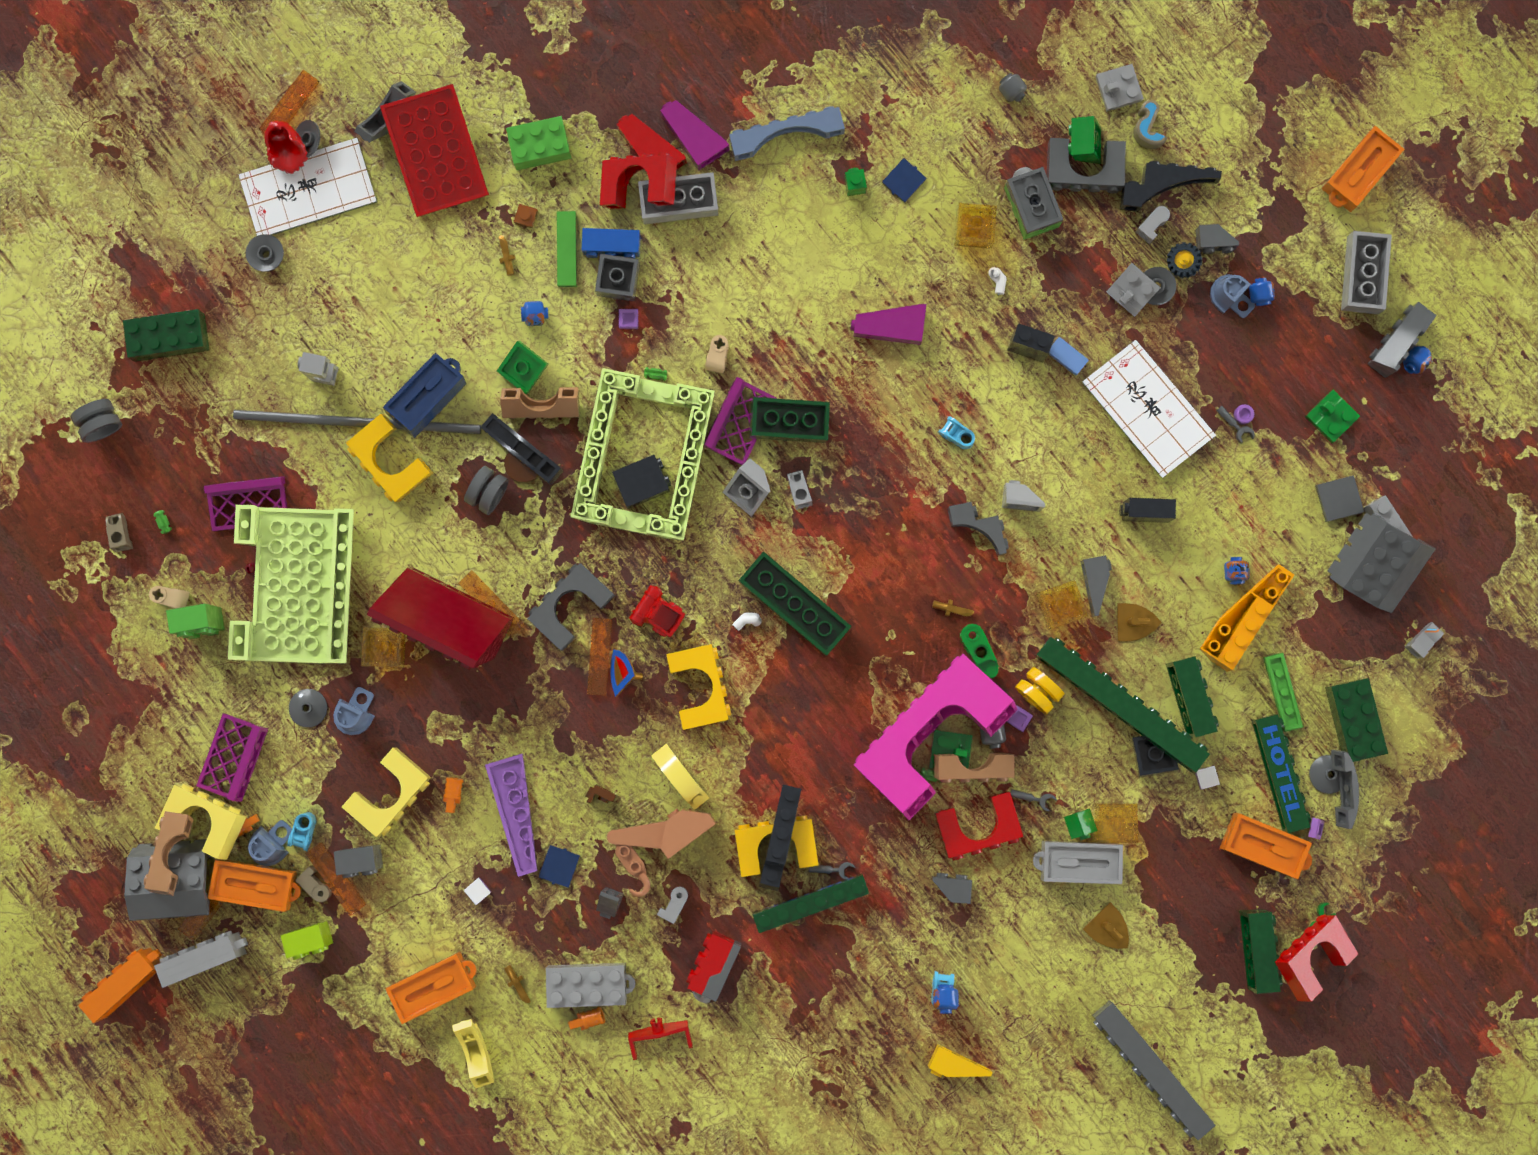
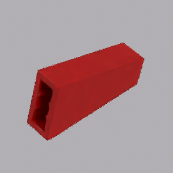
[617,114,687,170]

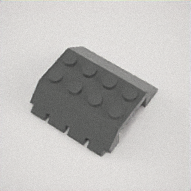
[1327,513,1436,613]
[124,839,212,921]

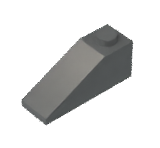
[1080,555,1112,617]
[596,887,624,919]

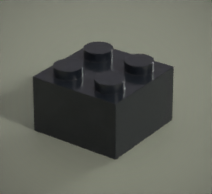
[1132,736,1179,778]

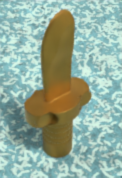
[499,236,516,276]
[932,600,974,616]
[504,965,531,1003]

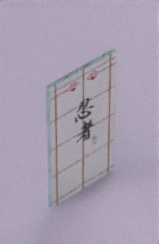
[239,138,377,236]
[1082,340,1216,478]

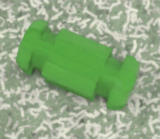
[644,367,667,381]
[153,510,172,534]
[920,768,941,783]

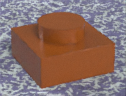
[514,204,538,229]

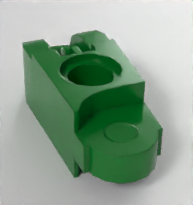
[960,624,999,678]

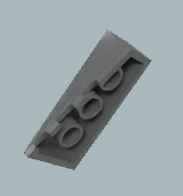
[1367,302,1437,378]

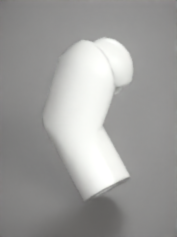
[988,267,1007,295]
[732,613,762,631]

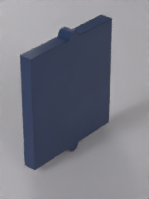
[882,158,927,203]
[539,845,580,888]

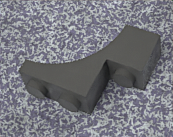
[354,81,416,143]
[947,502,1009,556]

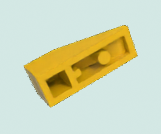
[928,1044,993,1077]

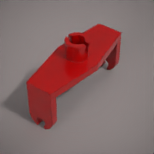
[628,1017,693,1060]

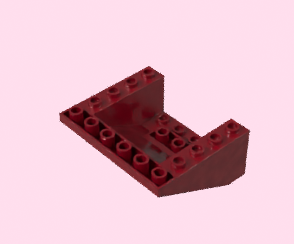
[366,567,514,669]

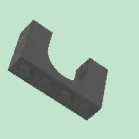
[1046,138,1126,193]
[527,563,615,651]

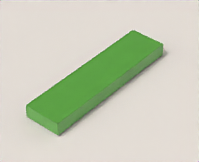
[557,211,577,287]
[1263,653,1303,732]

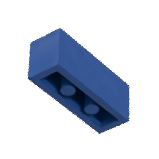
[582,228,641,259]

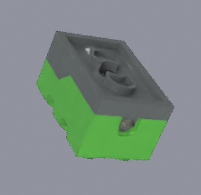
[1004,167,1063,240]

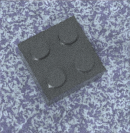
[595,254,640,301]
[334,844,383,878]

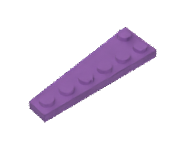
[485,753,538,877]

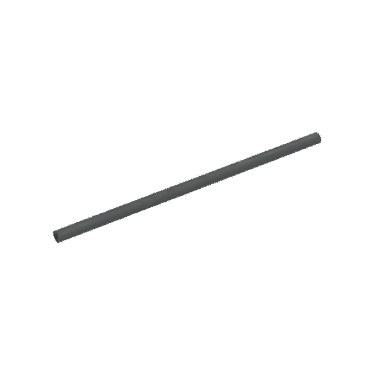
[233,410,481,434]

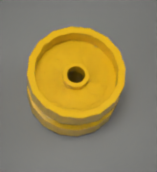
[1015,667,1065,715]

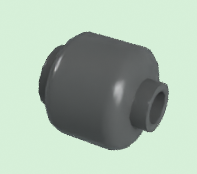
[999,73,1027,102]
[980,724,1006,749]

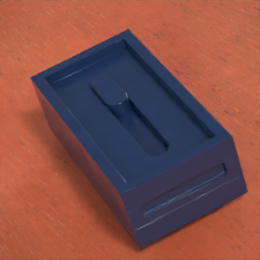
[383,352,467,438]

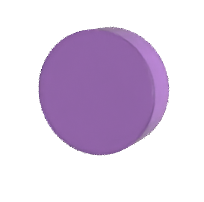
[1234,405,1254,424]

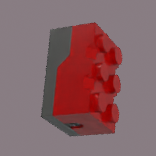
[686,930,741,1004]

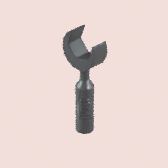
[1216,406,1255,444]
[1010,789,1057,811]
[808,862,855,880]

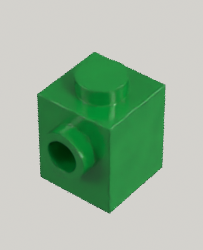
[844,168,867,196]
[1064,809,1098,841]

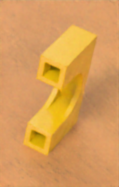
[346,414,433,502]
[666,644,731,730]
[735,815,819,877]

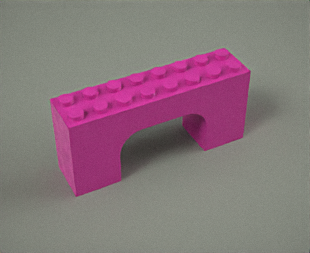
[854,654,1018,820]

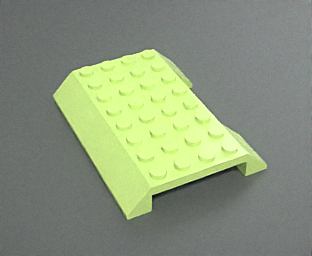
[228,505,354,664]

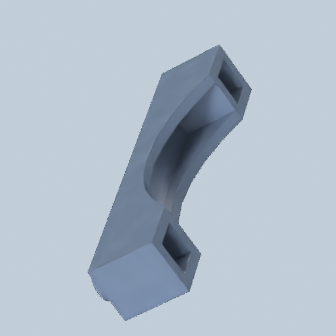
[729,106,845,161]

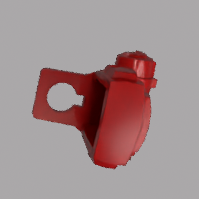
[629,585,685,638]

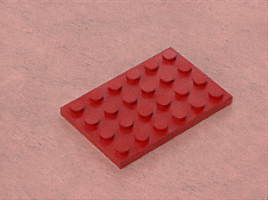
[380,84,489,217]

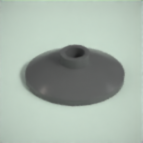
[295,120,320,158]
[246,234,284,272]
[1144,267,1176,305]
[289,689,328,727]
[1309,755,1340,794]

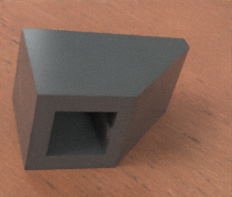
[1195,224,1239,254]
[931,873,972,904]

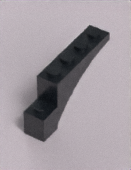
[1120,161,1222,212]
[480,413,563,486]
[759,785,802,891]

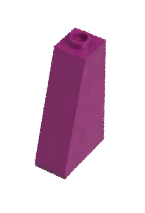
[660,100,730,171]
[850,304,927,345]

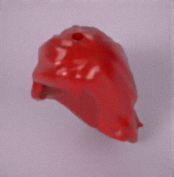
[264,121,308,174]

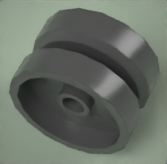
[70,399,122,442]
[464,466,509,515]

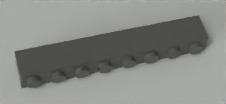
[1092,1000,1216,1141]

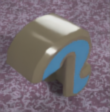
[1133,100,1167,149]

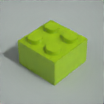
[280,921,333,960]

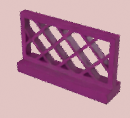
[703,377,776,465]
[204,476,287,531]
[196,713,268,802]

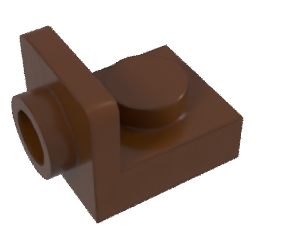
[585,784,617,804]

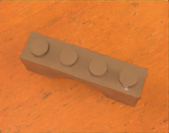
[500,387,580,419]
[934,753,1014,783]
[144,811,194,896]

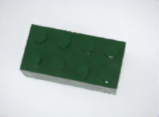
[123,309,210,362]
[749,397,830,443]
[1166,656,1219,738]
[1325,678,1388,762]
[1239,909,1283,994]

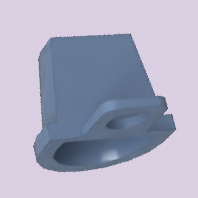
[1210,274,1255,318]
[333,687,375,735]
[248,820,292,866]

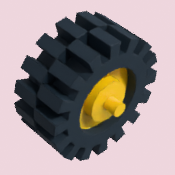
[1167,242,1202,279]

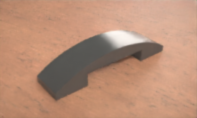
[1331,750,1359,829]

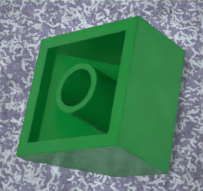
[1068,116,1102,164]

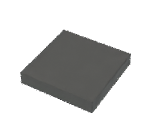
[1315,475,1364,522]

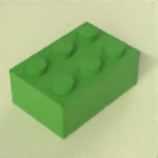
[506,116,572,170]
[166,604,225,639]

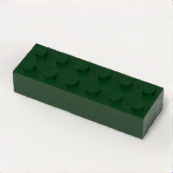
[738,551,852,656]

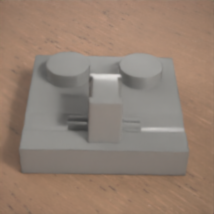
[1095,64,1144,112]
[1106,263,1161,317]

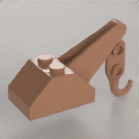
[607,808,717,897]

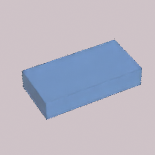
[1049,337,1089,376]

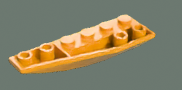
[1200,564,1294,672]

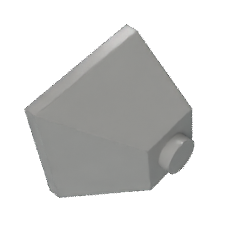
[722,458,770,517]
[1002,480,1045,512]

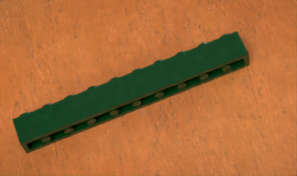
[1037,636,1210,775]

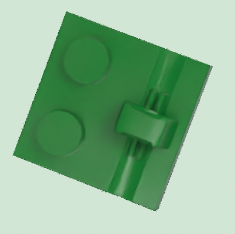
[496,340,549,394]
[1305,389,1360,443]
[929,730,973,769]

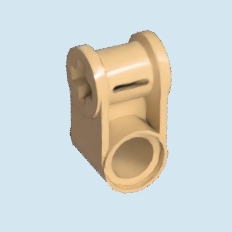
[705,335,729,374]
[149,586,190,609]

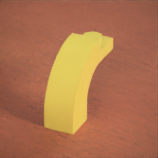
[651,744,709,810]
[452,1019,494,1088]

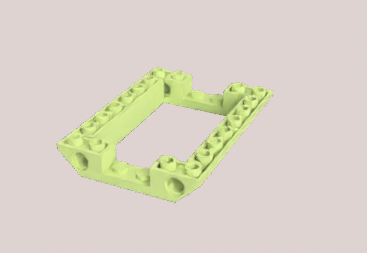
[571,368,715,540]

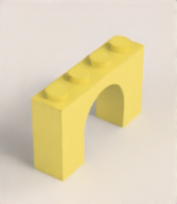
[342,747,431,837]
[155,783,247,860]

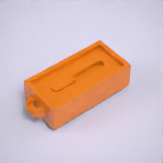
[1321,126,1405,212]
[1220,812,1312,879]
[207,859,301,912]
[78,948,162,1023]
[385,952,477,1024]

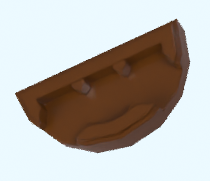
[504,451,538,483]

